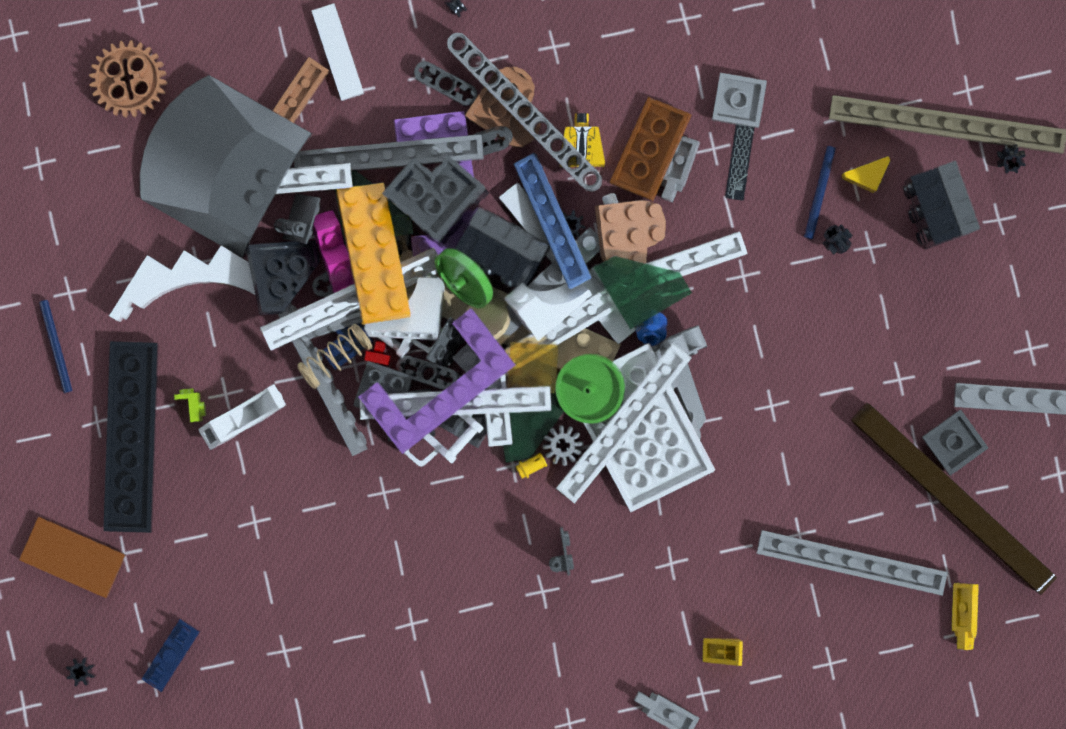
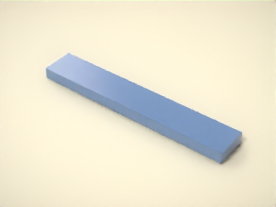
[514,153,591,289]

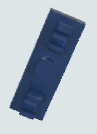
[141,619,201,692]

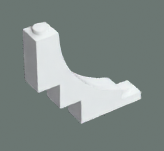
[109,246,255,322]

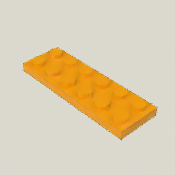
[336,183,411,324]

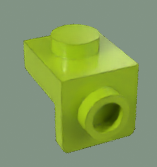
[174,389,206,422]

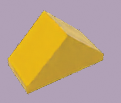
[842,156,890,193]
[703,638,743,666]

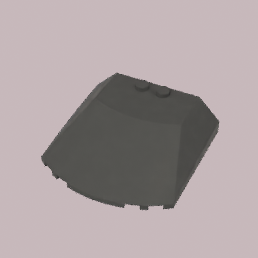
[140,75,313,258]

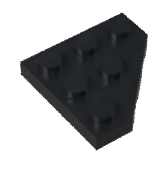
[246,240,320,315]

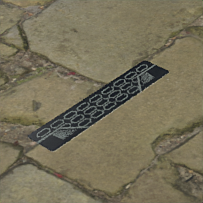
[725,125,755,201]

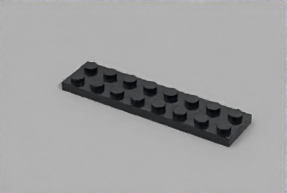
[103,341,159,533]

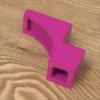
[312,210,354,294]

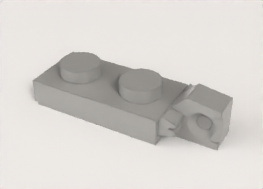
[661,136,700,202]
[634,691,700,729]

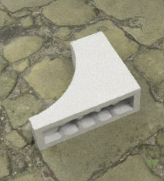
[365,275,445,340]
[505,283,592,341]

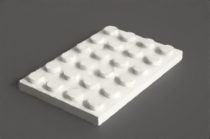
[584,343,715,512]

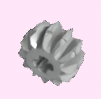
[543,425,583,466]

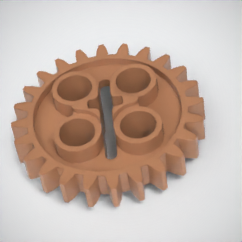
[89,40,167,118]

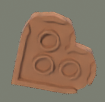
[465,67,540,148]
[595,200,666,274]

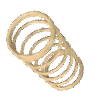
[297,324,372,389]

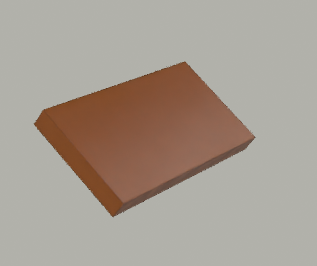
[609,97,692,201]
[19,517,126,598]

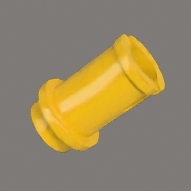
[515,453,547,479]

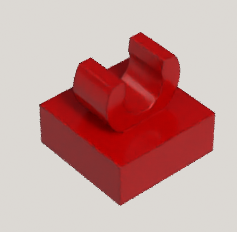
[364,341,391,366]

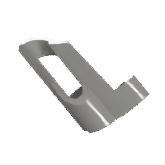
[651,325,707,439]

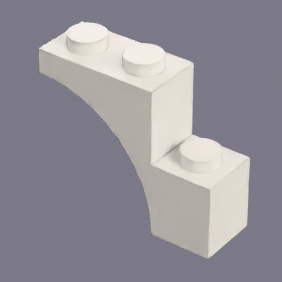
[198,385,286,450]

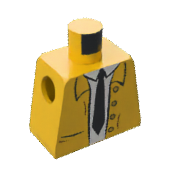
[559,113,605,167]

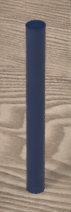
[804,146,836,240]
[39,300,73,393]

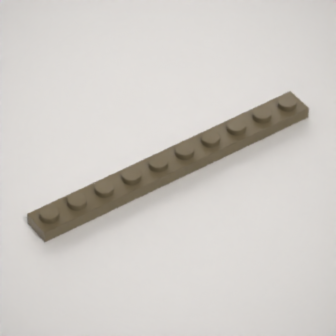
[829,95,1066,154]

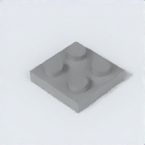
[712,73,767,128]

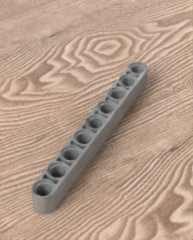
[447,33,602,192]

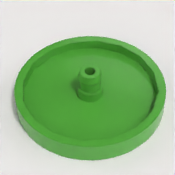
[435,248,493,308]
[556,354,625,423]

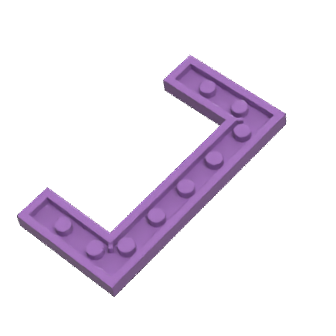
[394,111,478,257]
[359,308,516,454]

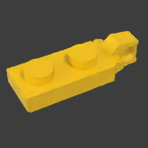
[952,583,979,650]

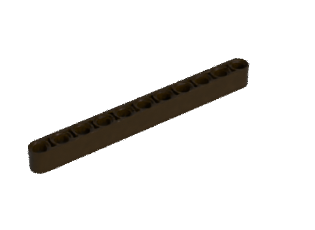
[851,402,1057,595]

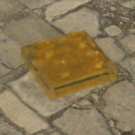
[508,342,558,393]

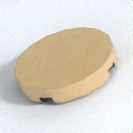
[466,296,510,339]

